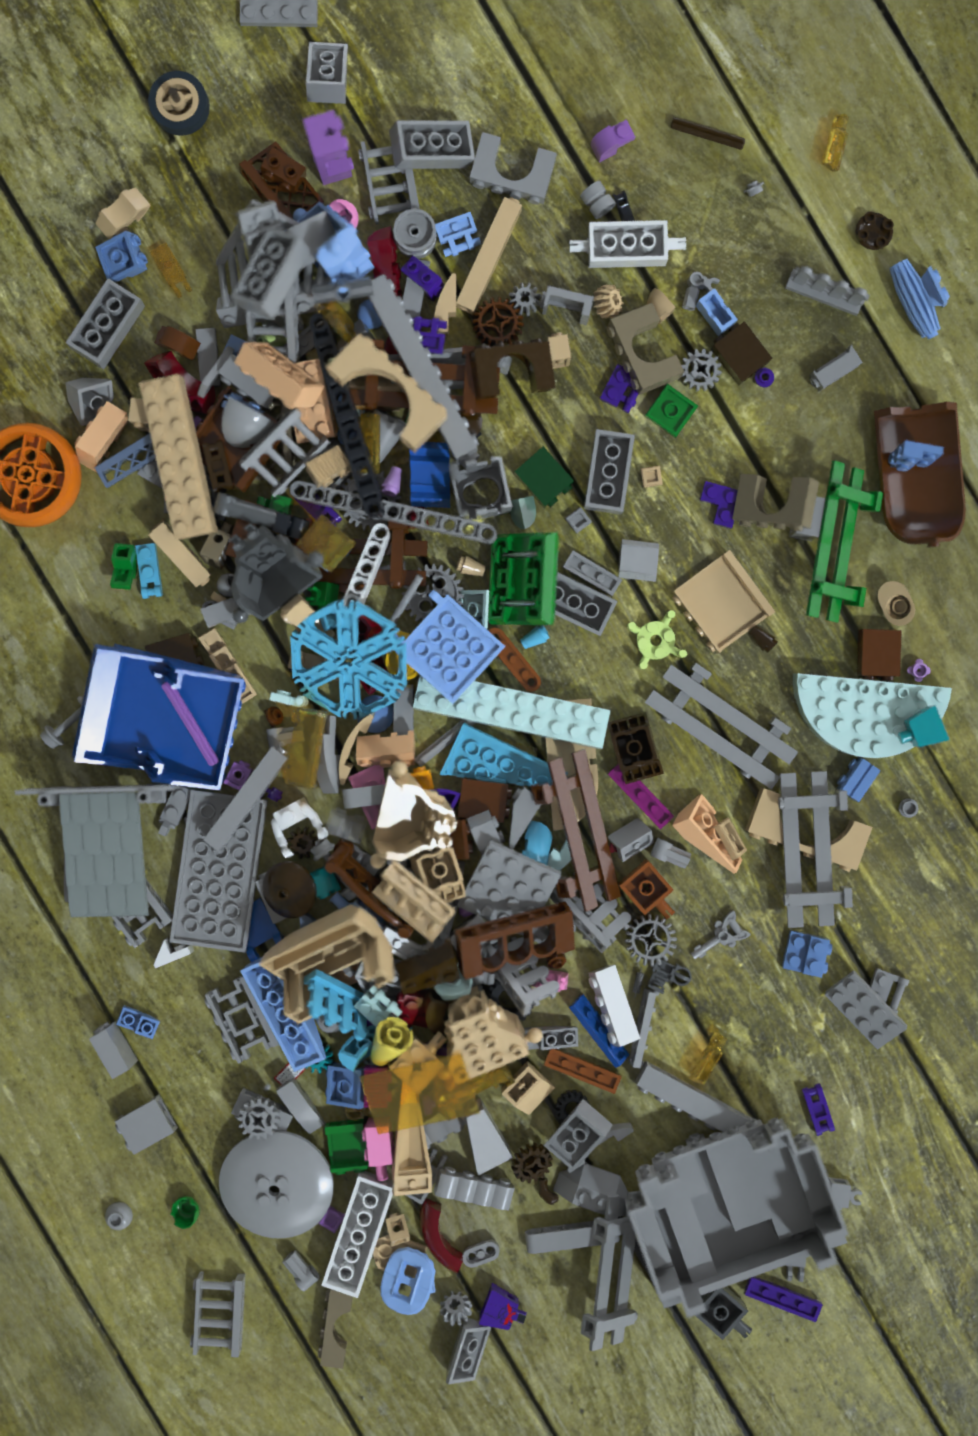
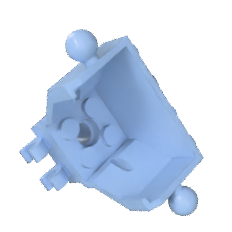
[293,202,375,293]

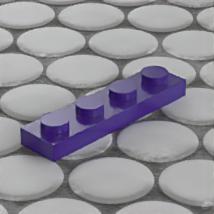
[744,1276,823,1322]

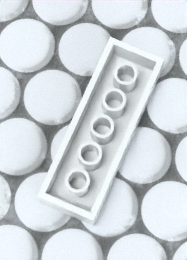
[321,1171,393,1298]

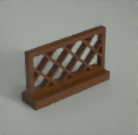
[239,141,324,230]

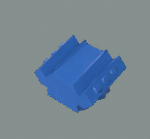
[410,442,451,508]

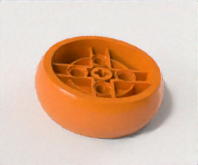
[0,423,82,527]

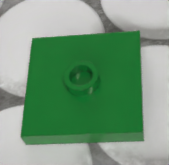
[645,384,698,438]

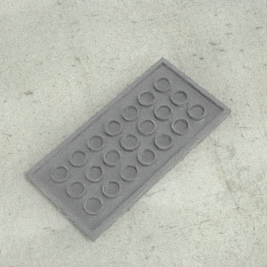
[169,790,268,953]

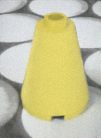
[371,1017,414,1066]

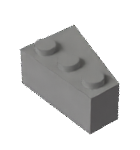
[467,810,508,855]

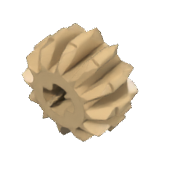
[593,285,623,318]

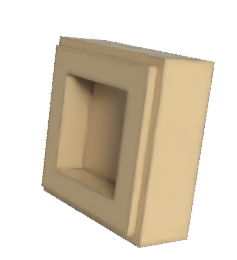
[640,465,663,488]

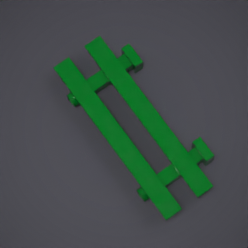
[806,460,883,623]

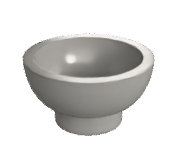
[105,1202,133,1230]

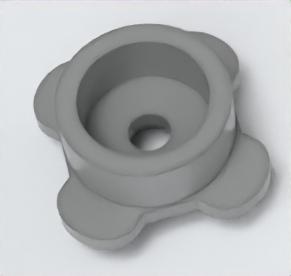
[743,180,764,197]

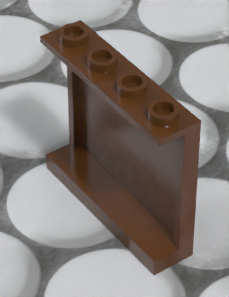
[196,386,288,493]

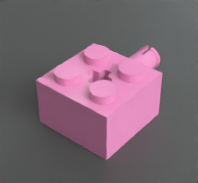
[362,1115,394,1181]

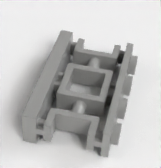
[112,879,173,948]
[204,976,279,1064]

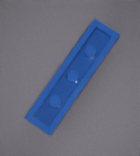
[569,994,630,1068]

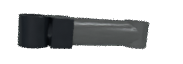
[213,492,311,540]

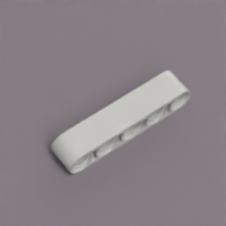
[344,523,391,608]

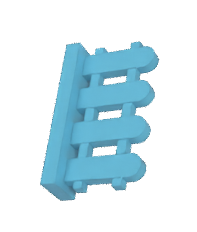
[303,969,369,1041]

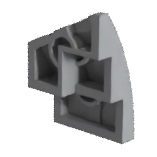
[284,211,336,269]

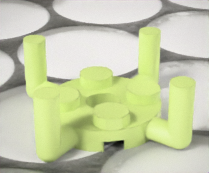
[627,610,687,669]

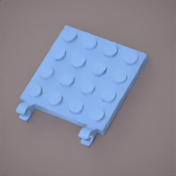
[395,589,505,704]

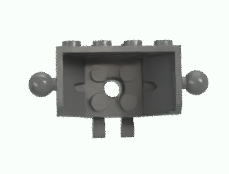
[229,523,324,623]

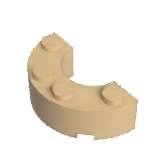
[280,593,338,657]

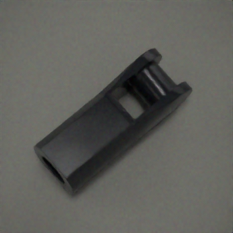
[612,190,635,222]

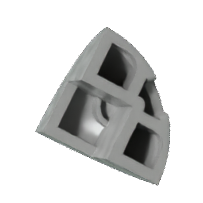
[222,397,276,448]

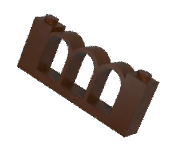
[454,901,575,980]

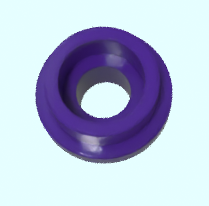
[755,368,774,388]

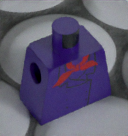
[479,1283,527,1330]

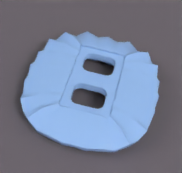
[380,1247,436,1315]

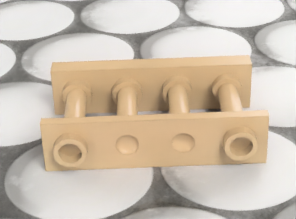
[372,860,456,943]

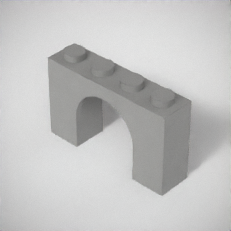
[470,132,557,205]

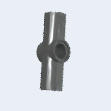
[312,277,374,304]

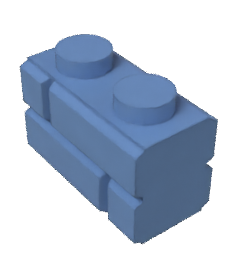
[836,757,880,802]

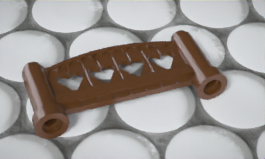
[325,839,414,939]

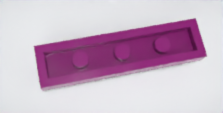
[607,764,674,830]

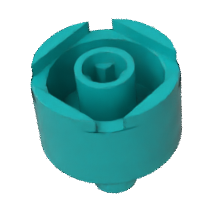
[310,866,342,900]

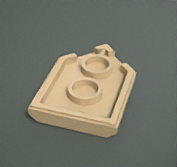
[373,1235,427,1278]

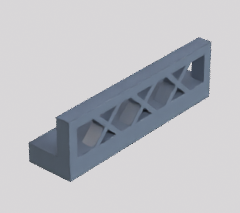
[95,433,156,488]

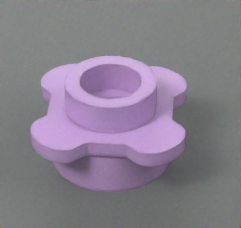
[907,659,931,682]

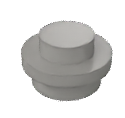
[899,798,918,818]

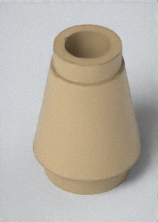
[456,555,486,576]

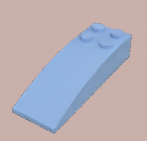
[240,957,326,1072]

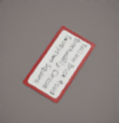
[274,1063,306,1085]

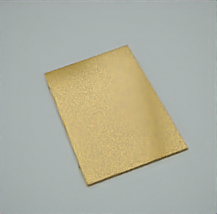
[360,1054,480,1135]

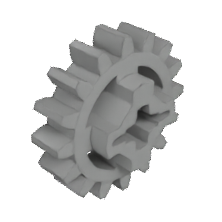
[681,349,722,392]
[238,1096,281,1141]

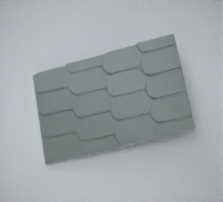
[59,792,149,918]

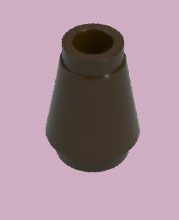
[749,625,778,653]

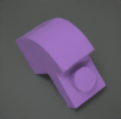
[590,119,635,163]

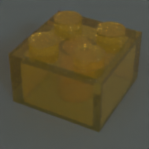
[297,514,356,572]

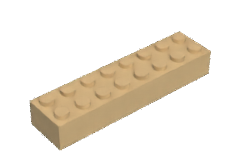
[139,375,218,540]

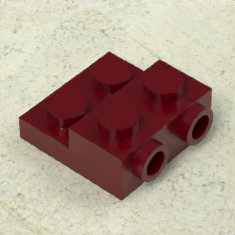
[391,989,428,1029]

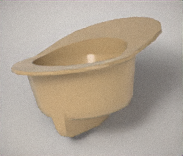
[877,581,915,626]

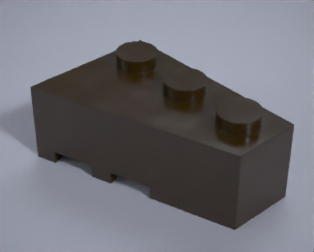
[396,938,460,994]

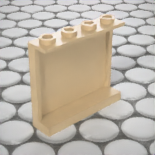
[672,550,775,654]

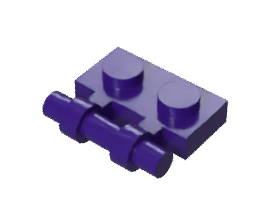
[412,316,447,355]
[599,364,638,413]

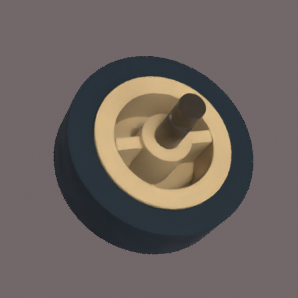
[148,71,210,136]

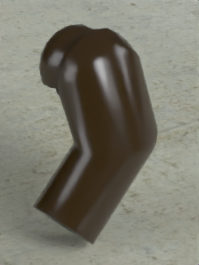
[538,1178,559,1205]

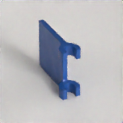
[246,898,284,962]

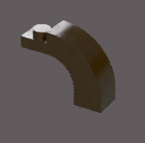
[422,989,449,1041]

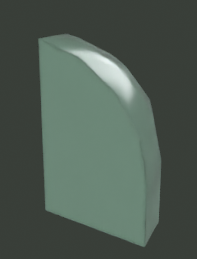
[510,496,536,529]

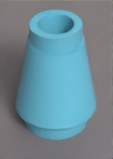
[520,625,550,649]

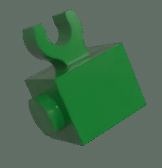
[257,495,294,514]
[306,582,339,610]

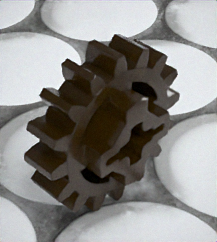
[511,1143,553,1183]

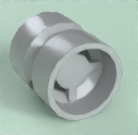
[580,181,616,219]

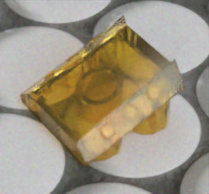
[317,301,357,344]

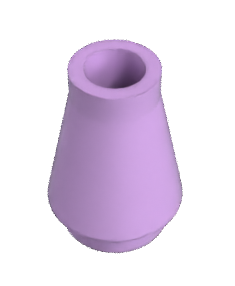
[381,467,402,497]

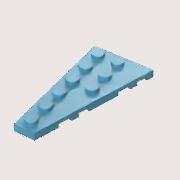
[440,723,568,786]

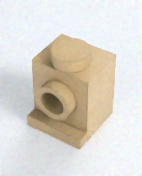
[385,1213,410,1246]

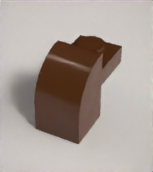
[154,326,201,361]

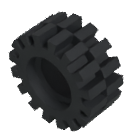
[555,1090,590,1123]

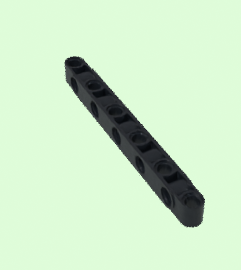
[310,313,385,520]

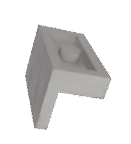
[608,818,654,862]

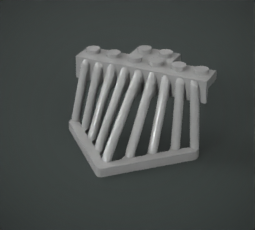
[216,200,336,331]

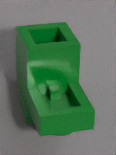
[110,543,137,590]

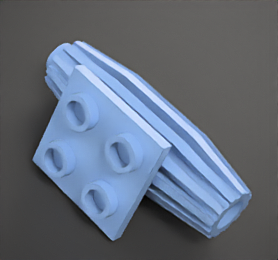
[889,259,949,340]

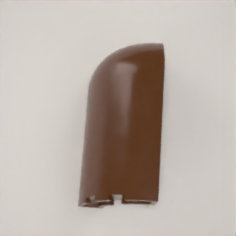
[874,401,966,548]

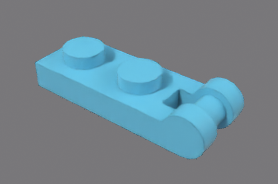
[135,543,163,599]

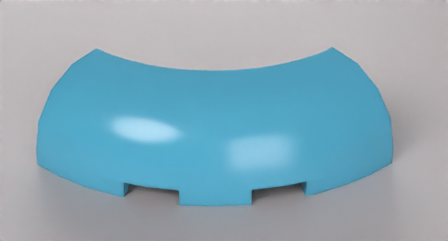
[522,821,553,866]
[338,1025,413,1072]

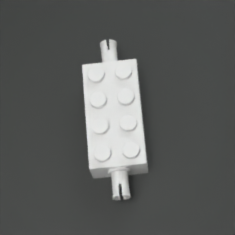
[569,220,686,268]

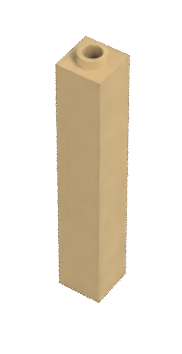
[456,197,522,315]

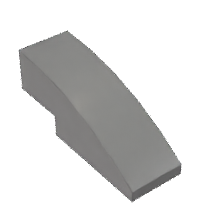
[276,1077,326,1134]

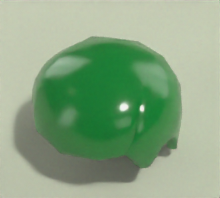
[170,1196,200,1229]

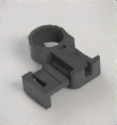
[647,958,692,994]

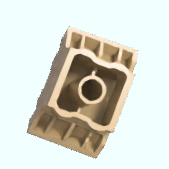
[408,846,466,903]

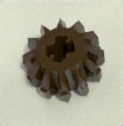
[287,827,318,859]

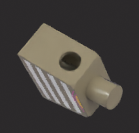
[199,522,233,570]

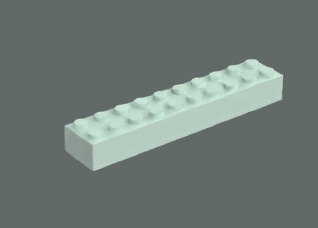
[413,675,610,749]

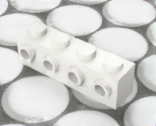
[588,965,640,1047]

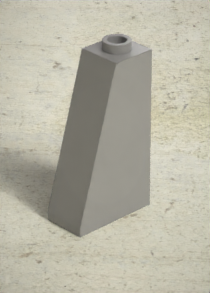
[463,1098,513,1175]

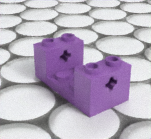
[303,110,354,185]

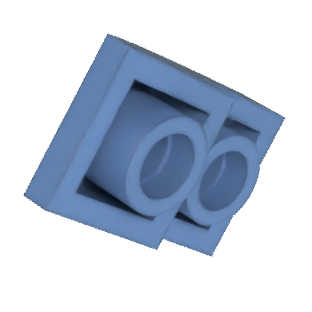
[116,1005,160,1039]

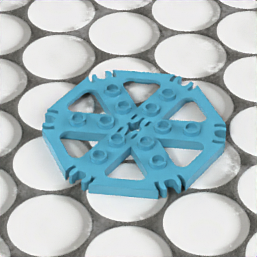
[290,599,407,720]

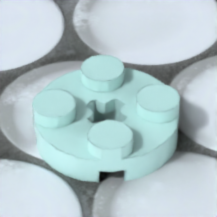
[434,963,473,1001]

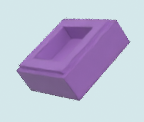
[319,1206,345,1233]

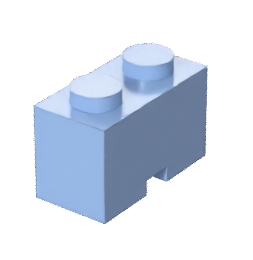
[696,288,737,337]

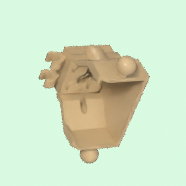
[370,761,457,869]
[438,985,543,1084]

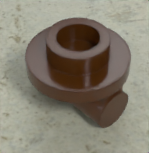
[264,706,283,728]
[546,952,566,969]

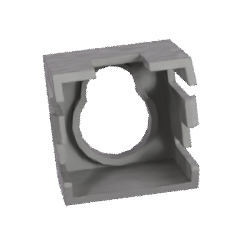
[449,457,512,521]

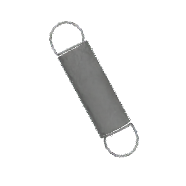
[632,968,644,999]

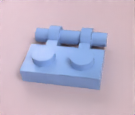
[435,212,481,257]

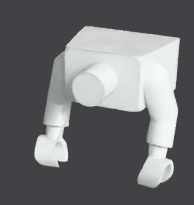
[271,797,328,858]

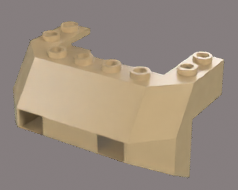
[258,904,394,1024]

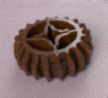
[472,297,524,347]

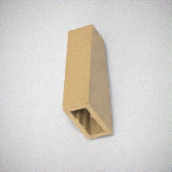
[148,519,211,587]

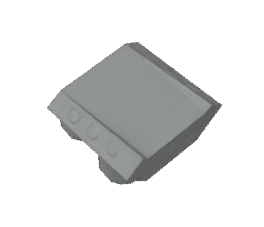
[618,539,659,582]

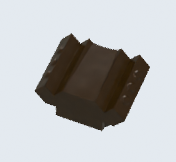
[608,712,664,784]

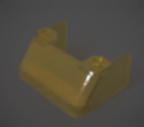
[282,707,331,790]

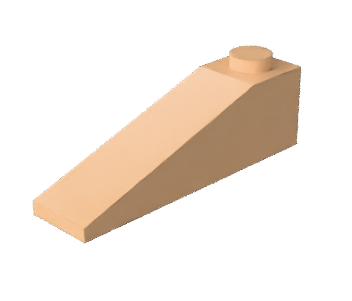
[672,794,742,874]

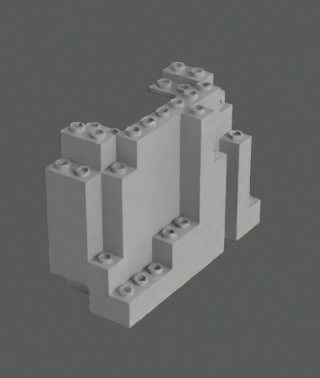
[625,1118,849,1318]

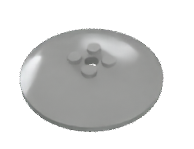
[219,1130,334,1238]

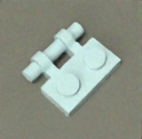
[270,690,309,707]
[354,985,402,1027]

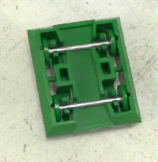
[488,532,559,625]

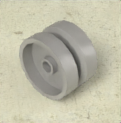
[393,208,437,259]

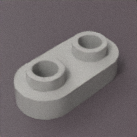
[462,1239,499,1268]

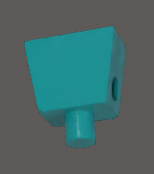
[897,705,950,747]

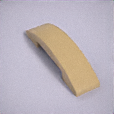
[339,712,375,785]

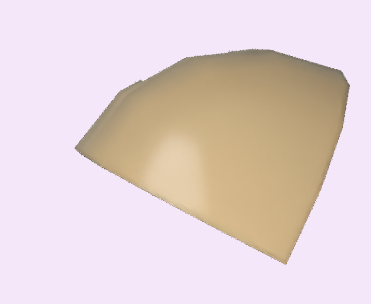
[647,288,676,324]

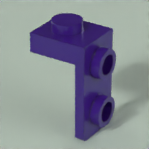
[401,256,445,301]

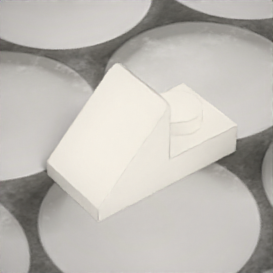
[154,937,194,968]

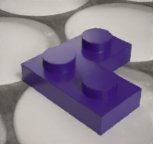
[699,481,738,529]

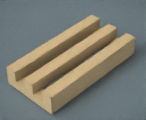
[714,817,747,860]

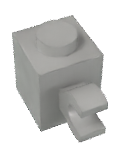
[828,1177,862,1210]

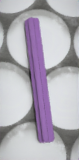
[162,681,219,766]

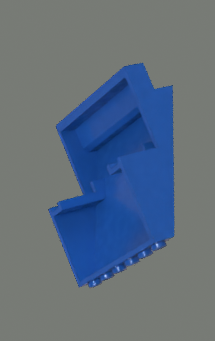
[72,643,246,790]

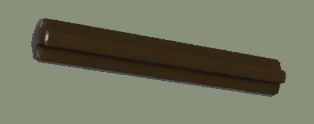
[671,117,745,150]

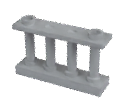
[358,141,420,225]
[246,280,300,363]
[239,408,330,497]
[190,1272,246,1357]

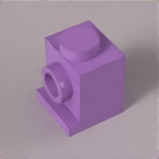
[223,760,254,790]

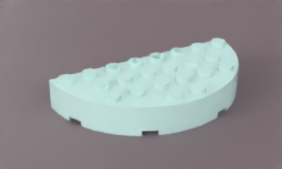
[793,673,952,758]

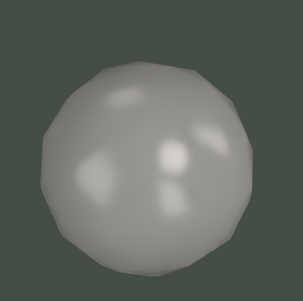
[217,573,234,597]

